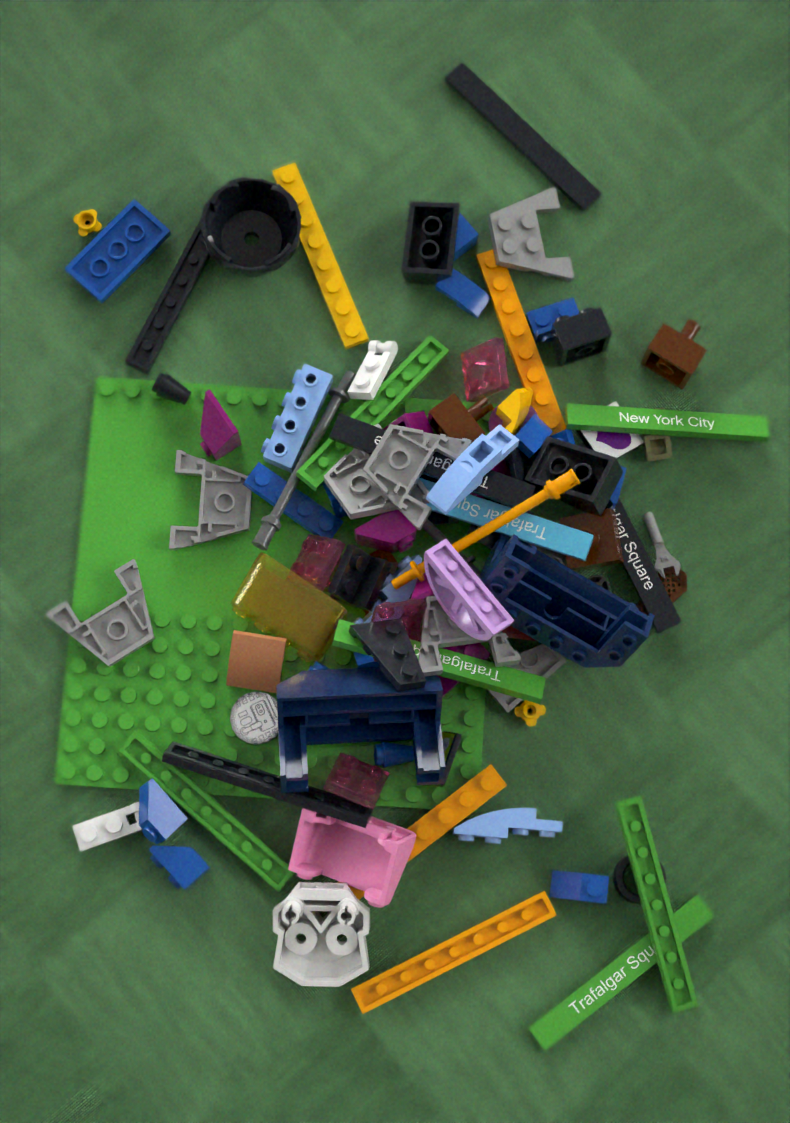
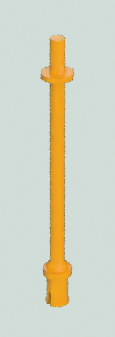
[391,469,581,590]

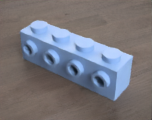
[261,363,333,473]

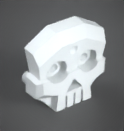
[273,882,370,987]

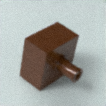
[640,319,707,390]
[428,393,494,443]
[559,508,624,572]

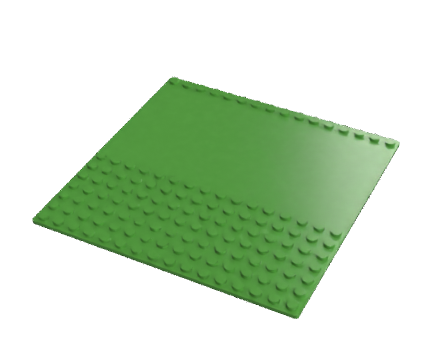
[54,377,499,812]

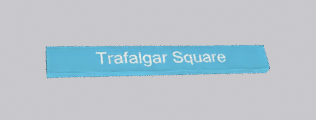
[419,478,594,561]

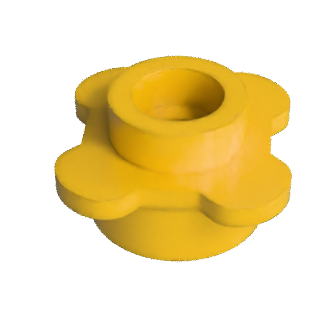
[73,209,102,237]
[514,700,546,727]

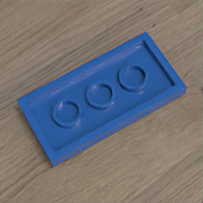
[64,199,171,304]

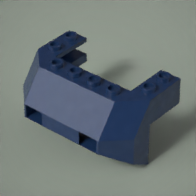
[479,534,655,668]
[276,667,446,793]

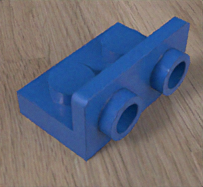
[525,297,579,343]

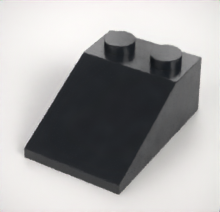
[524,436,623,517]

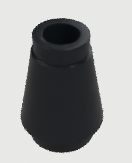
[151,373,192,405]

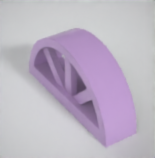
[424,539,514,641]

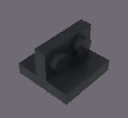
[327,544,392,612]

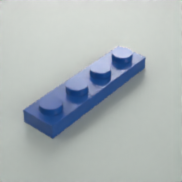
[243,462,343,544]

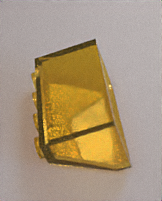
[231,552,347,662]

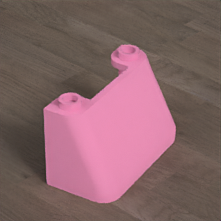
[288,808,417,908]

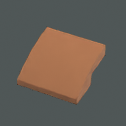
[226,630,286,693]

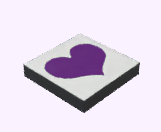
[576,401,644,459]

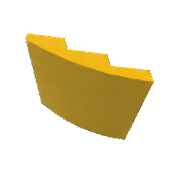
[496,387,533,436]

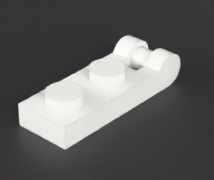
[347,340,398,400]
[72,802,143,852]

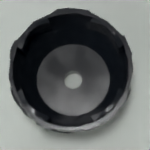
[200,176,302,277]

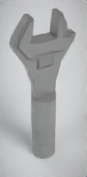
[643,512,681,579]

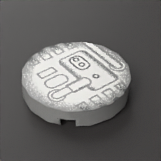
[230,691,278,745]

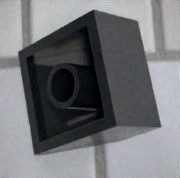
[551,307,612,367]

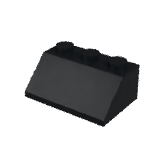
[401,201,460,285]

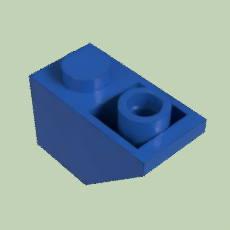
[149,846,211,890]

